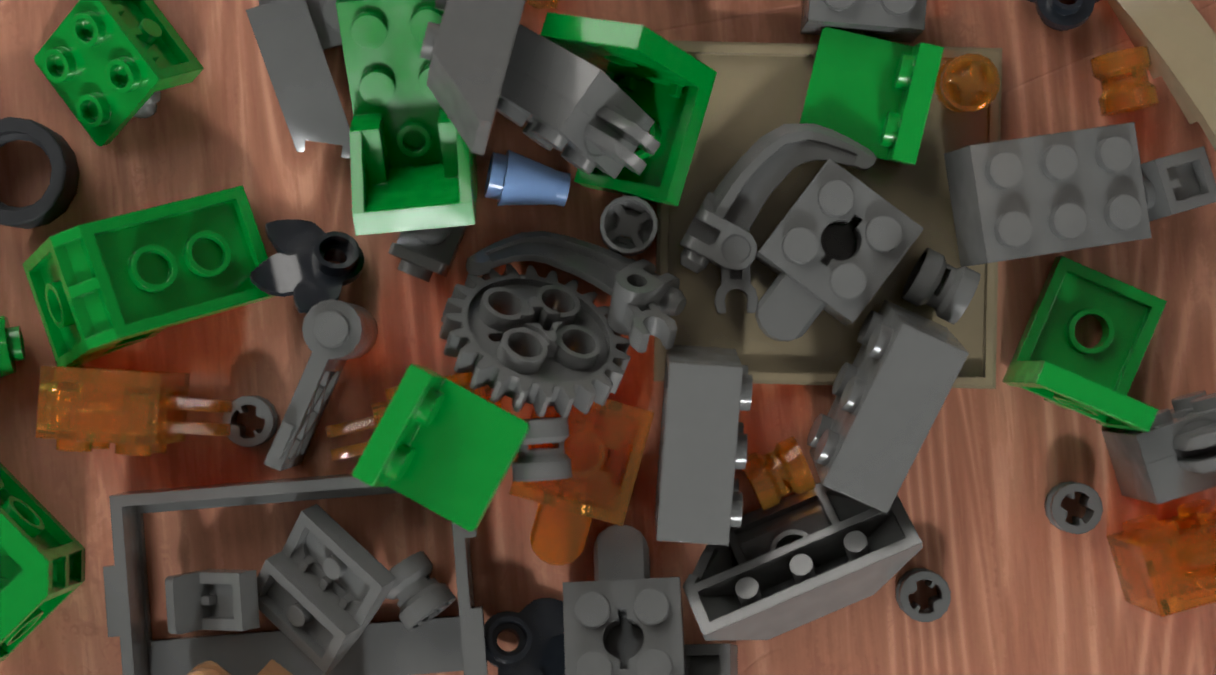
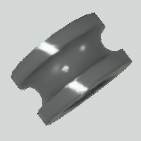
[222,396,279,447]
[1044,481,1103,534]
[895,568,951,622]

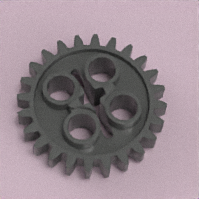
[439,264,631,418]

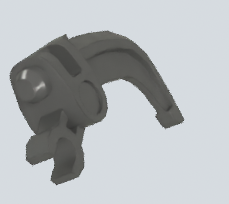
[679,123,876,314]
[466,231,687,353]

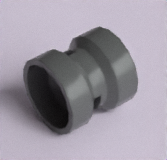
[600,196,658,257]
[901,248,981,325]
[512,417,572,482]
[386,551,456,632]

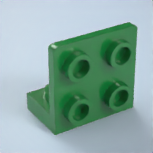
[34,0,204,146]
[799,27,944,165]
[351,364,530,531]

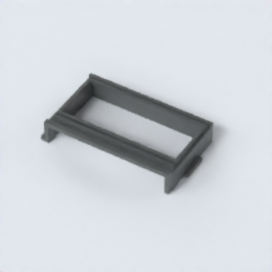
[103,473,488,675]

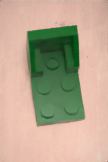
[336,0,478,236]
[22,185,274,371]
[0,462,85,662]

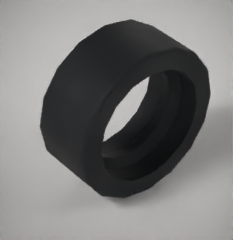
[0,117,80,229]

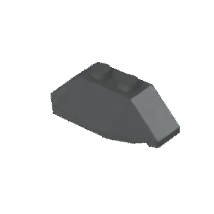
[420,0,526,155]
[682,482,923,641]

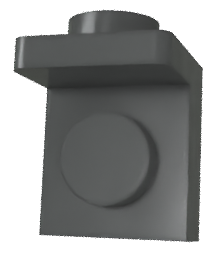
[1141,146,1216,222]
[388,225,468,282]

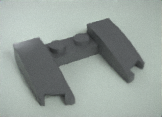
[246,0,350,159]

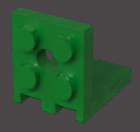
[541,12,717,206]
[1002,256,1167,432]

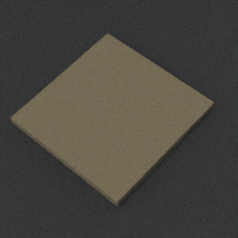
[653,40,1002,389]

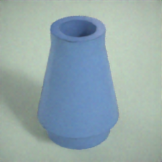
[484,149,571,207]

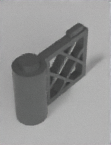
[264,299,378,471]

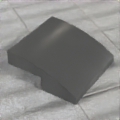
[257,504,397,674]

